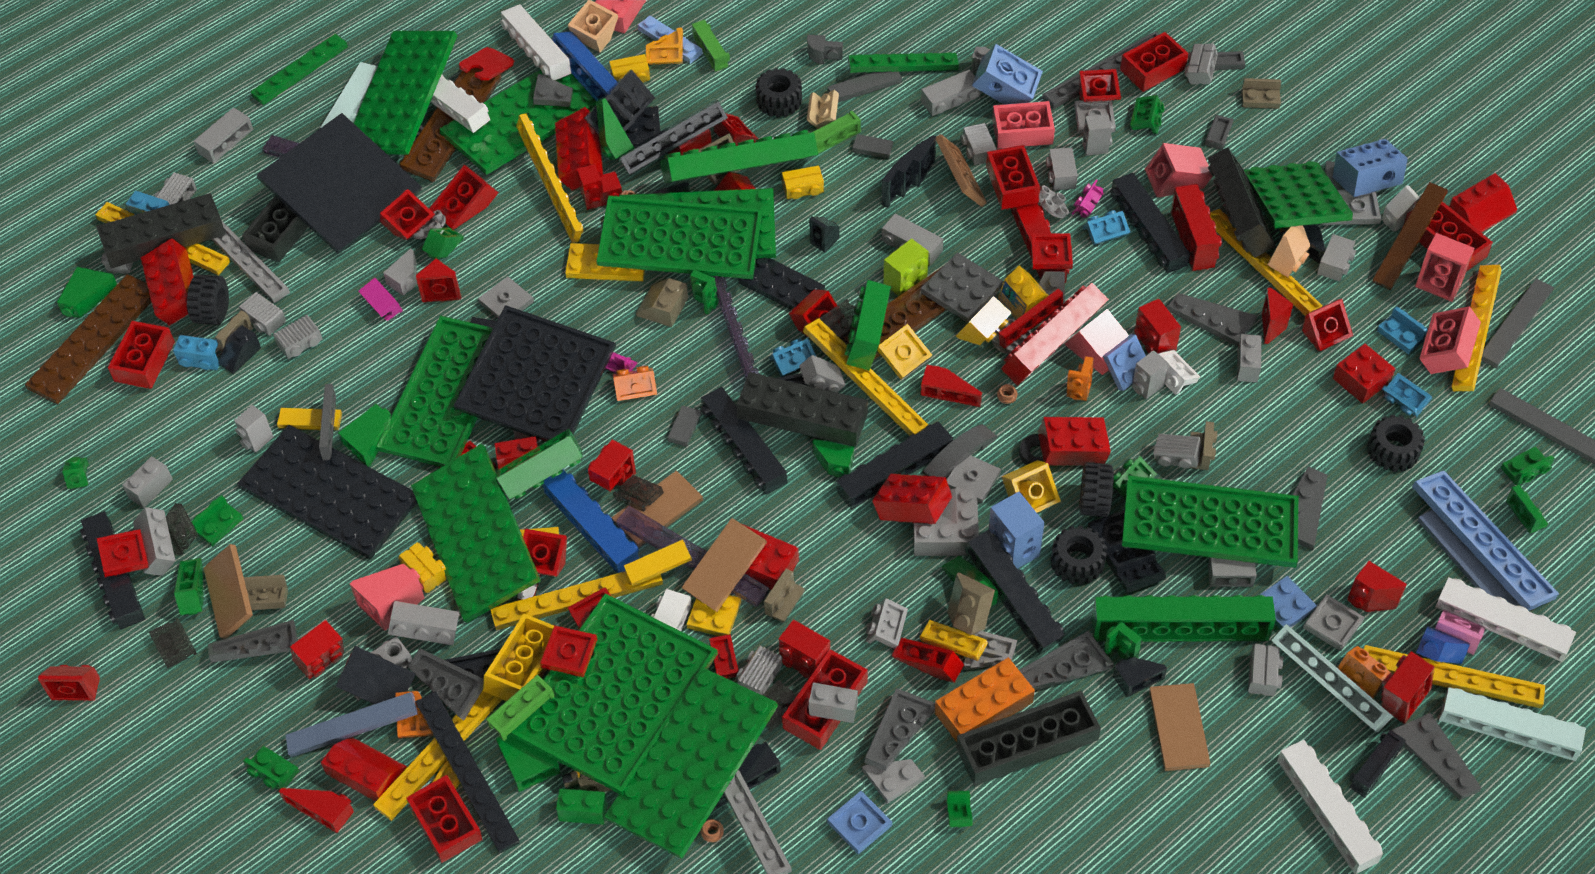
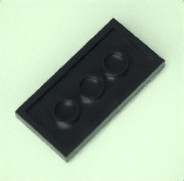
[738,258,825,310]

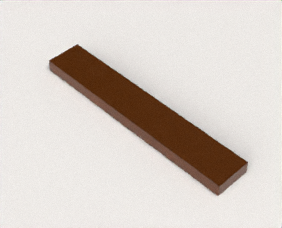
[1373,182,1448,290]

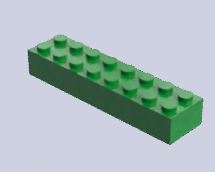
[660,130,818,183]
[1091,595,1276,642]

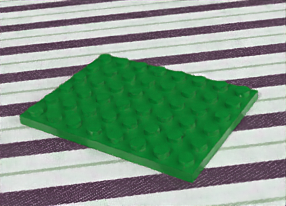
[508,593,718,796]

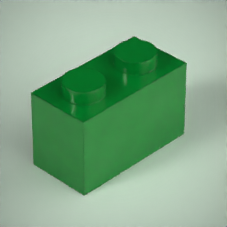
[556,789,608,825]

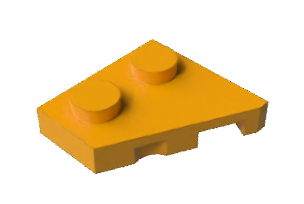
[646,27,683,65]

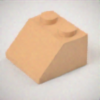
[568,0,618,53]
[1268,225,1310,277]

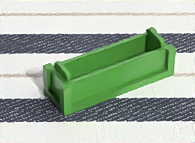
[692,19,730,72]
[811,111,861,154]
[486,675,555,741]

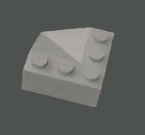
[913,488,979,556]

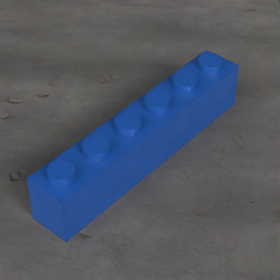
[552,32,617,101]
[542,469,639,573]

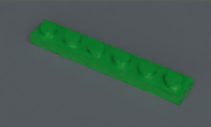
[250,34,348,106]
[848,52,959,73]

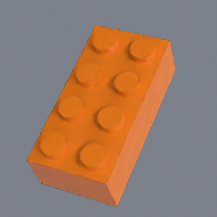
[935,657,1035,742]

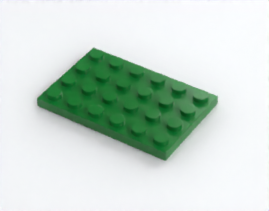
[1244,161,1353,228]

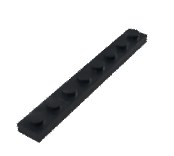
[415,691,520,854]

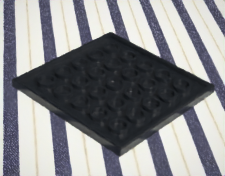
[257,113,422,254]
[453,305,616,442]

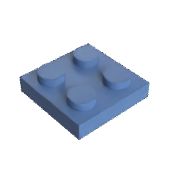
[1103,334,1146,391]
[1260,576,1317,630]
[827,791,892,854]

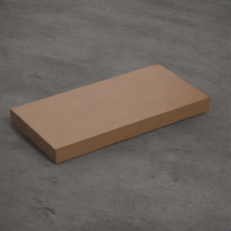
[936,134,987,207]
[611,471,703,548]
[682,518,767,612]
[204,544,253,639]
[1149,683,1211,771]

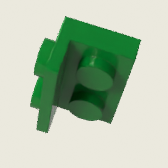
[1130,95,1165,134]
[690,270,719,315]
[1501,446,1555,486]
[1113,456,1157,499]
[1506,485,1548,534]
[191,495,244,547]
[1104,622,1142,660]
[243,745,299,790]

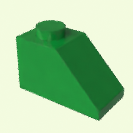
[422,227,464,259]
[813,439,854,478]

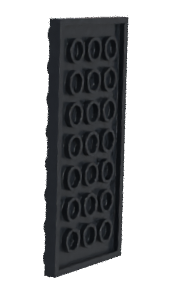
[237,425,418,560]

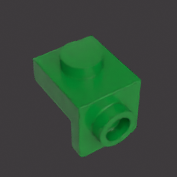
[62,457,89,489]
[947,791,973,827]

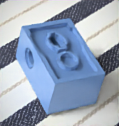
[972,44,1043,105]
[1333,139,1408,197]
[989,492,1044,569]

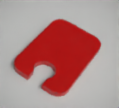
[459,47,514,81]

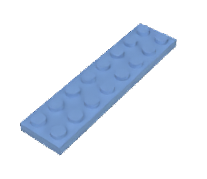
[1412,471,1559,611]

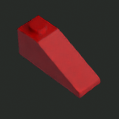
[921,365,982,407]
[892,637,964,683]
[279,788,354,833]

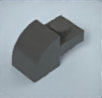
[807,35,843,64]

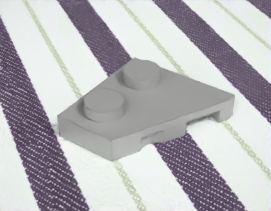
[963,631,1017,670]
[862,759,925,804]

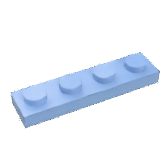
[638,15,703,64]

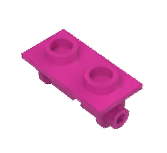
[1072,179,1103,218]
[605,352,637,373]

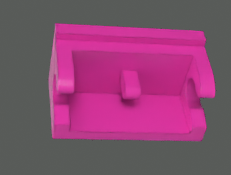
[358,278,403,321]

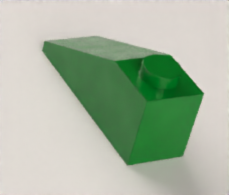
[596,98,634,160]
[942,556,998,607]
[174,558,204,615]

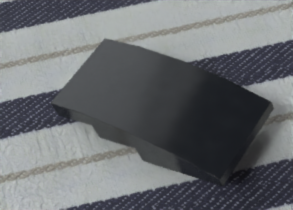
[584,70,655,135]
[881,135,936,208]
[1088,510,1166,593]

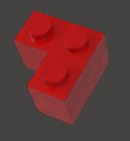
[577,164,622,210]
[588,439,636,491]

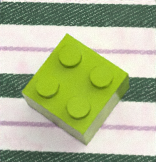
[883,238,929,296]

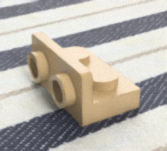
[807,90,839,129]

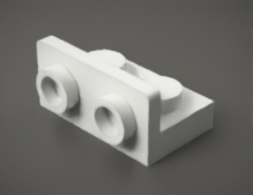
[1159,350,1200,395]

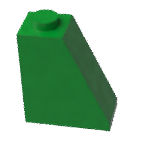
[57,267,117,318]
[338,404,391,467]
[496,735,561,792]

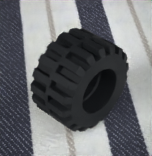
[755,68,802,117]
[187,274,229,325]
[1367,415,1425,472]
[1079,462,1114,517]
[1051,526,1107,585]

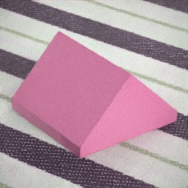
[1435,610,1485,655]

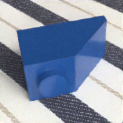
[1416,626,1470,664]

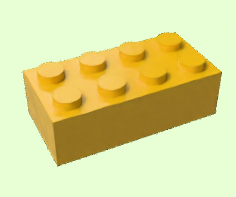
[483,614,554,701]

